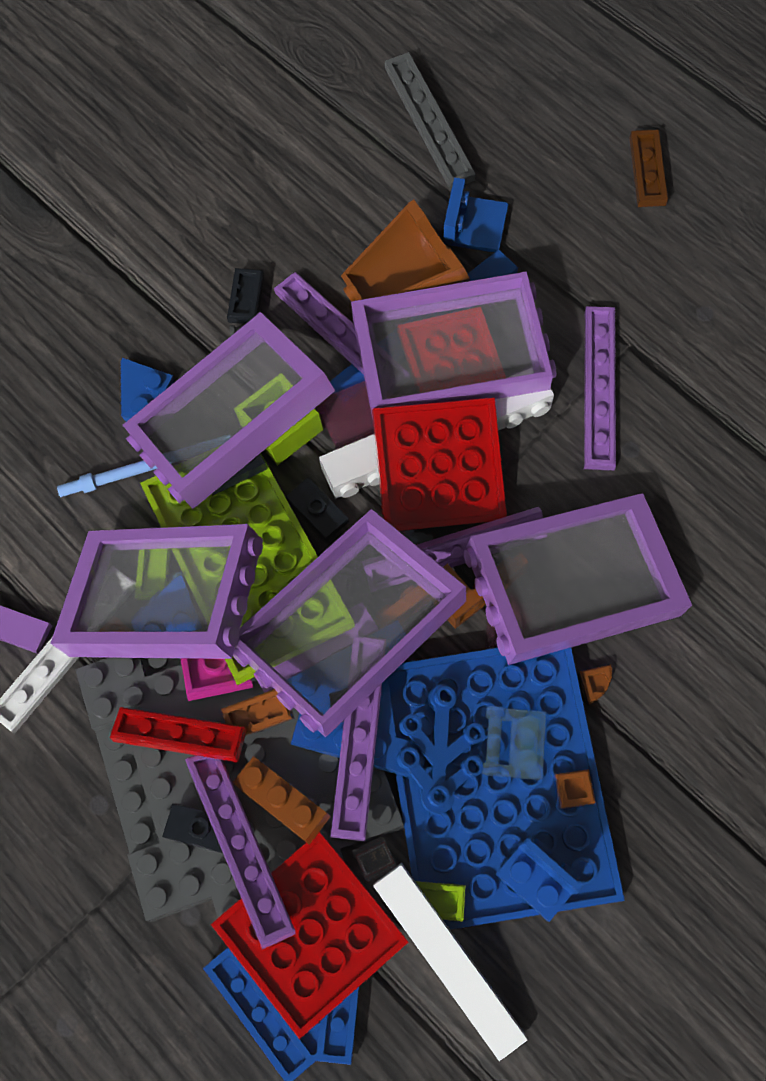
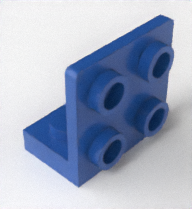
[443,177,508,252]
[496,838,583,922]

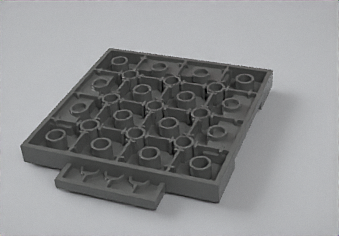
[75,627,404,922]

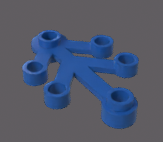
[397,684,485,815]

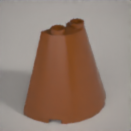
[341,199,470,302]

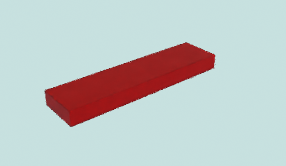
[110,707,247,762]

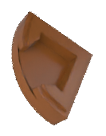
[579,664,612,705]

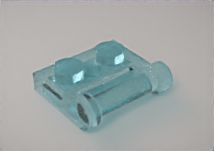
[482,706,546,780]

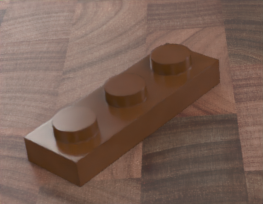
[629,130,668,207]

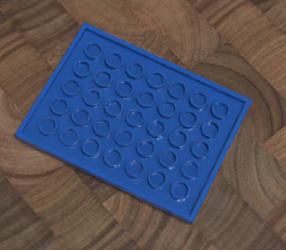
[388,647,625,930]

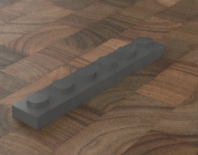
[385,52,475,190]

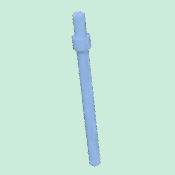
[57,435,231,497]

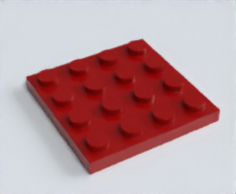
[372,398,507,531]
[210,831,409,1039]

